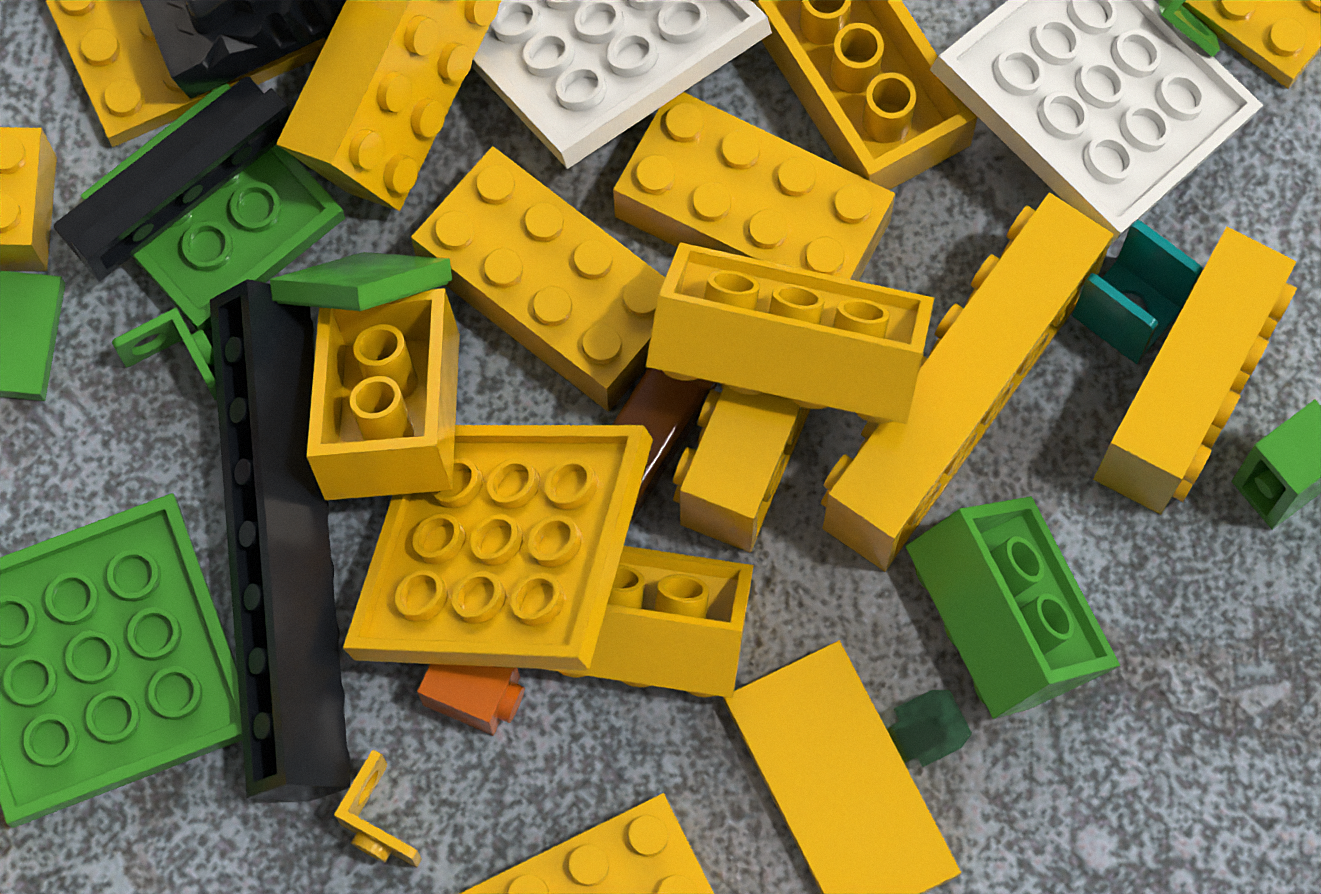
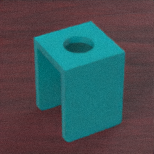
[1072,219,1203,365]

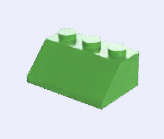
[905,496,1120,719]

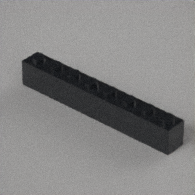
[210,279,351,801]

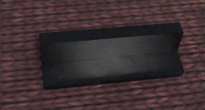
[54,77,290,282]

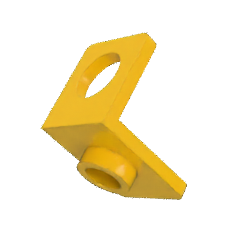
[334,749,422,868]

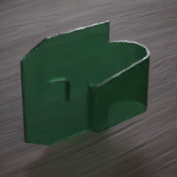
[887,690,972,767]

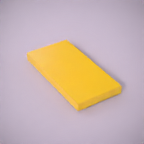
[723,640,962,894]

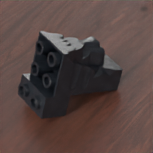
[140,0,346,99]

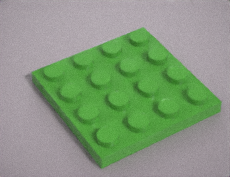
[0,493,242,828]

